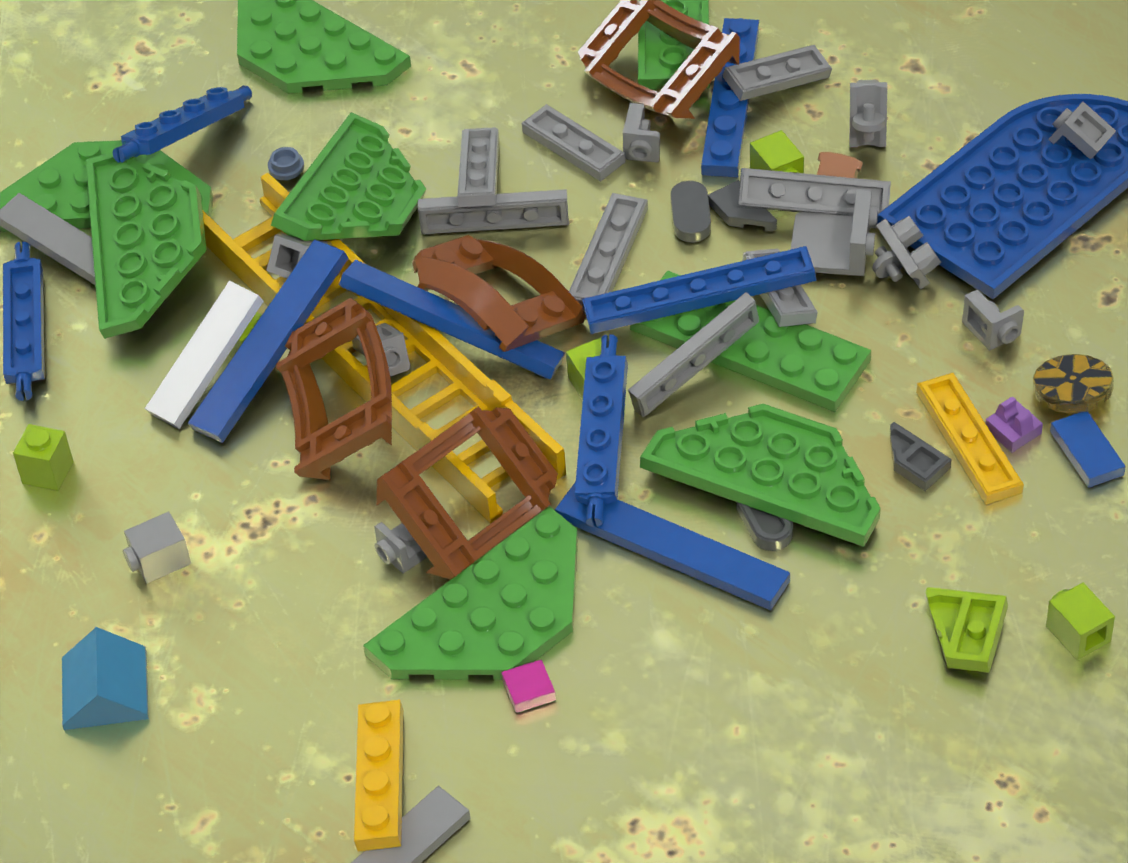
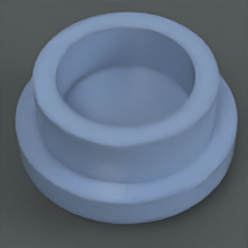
[268,147,304,180]

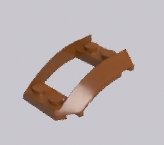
[578,0,740,119]
[412,235,586,352]
[276,297,392,480]
[376,406,558,580]

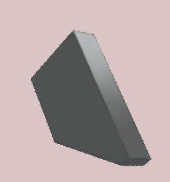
[708,180,777,231]
[890,422,952,491]

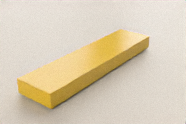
[916,373,1024,505]

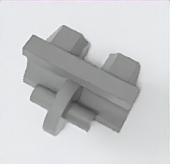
[849,80,887,147]
[872,216,941,290]

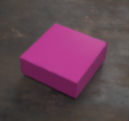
[501,659,556,713]

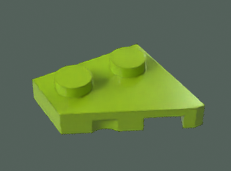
[926,587,1008,673]

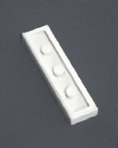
[145,281,264,429]

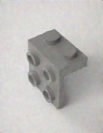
[791,189,878,276]

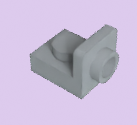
[1048,102,1116,159]
[623,103,660,162]
[962,289,1024,351]
[352,323,410,377]
[374,522,427,574]

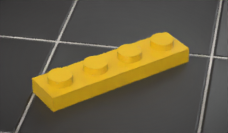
[354,699,404,852]

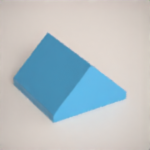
[62,627,149,730]

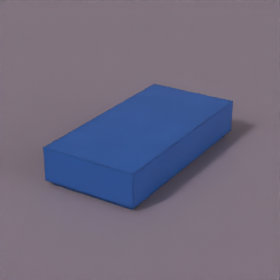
[1050,410,1126,488]

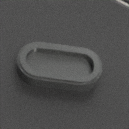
[671,181,711,242]
[736,502,793,551]

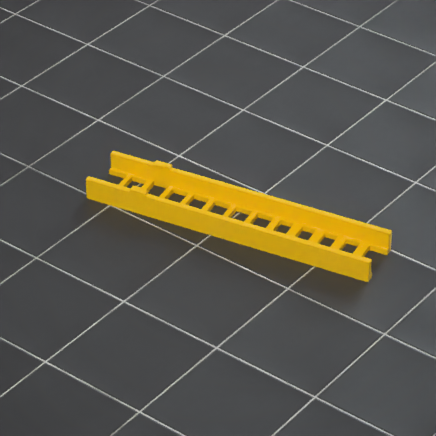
[202,172,566,523]

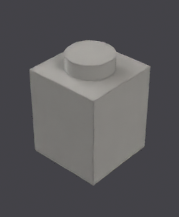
[266,233,328,278]
[122,511,191,584]

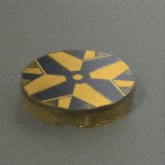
[1033,354,1114,413]

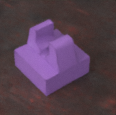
[985,397,1043,453]

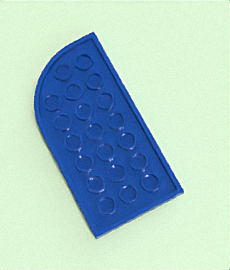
[877,94,1128,299]

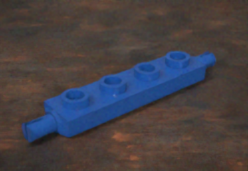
[113,85,252,163]
[3,241,45,401]
[575,334,628,527]

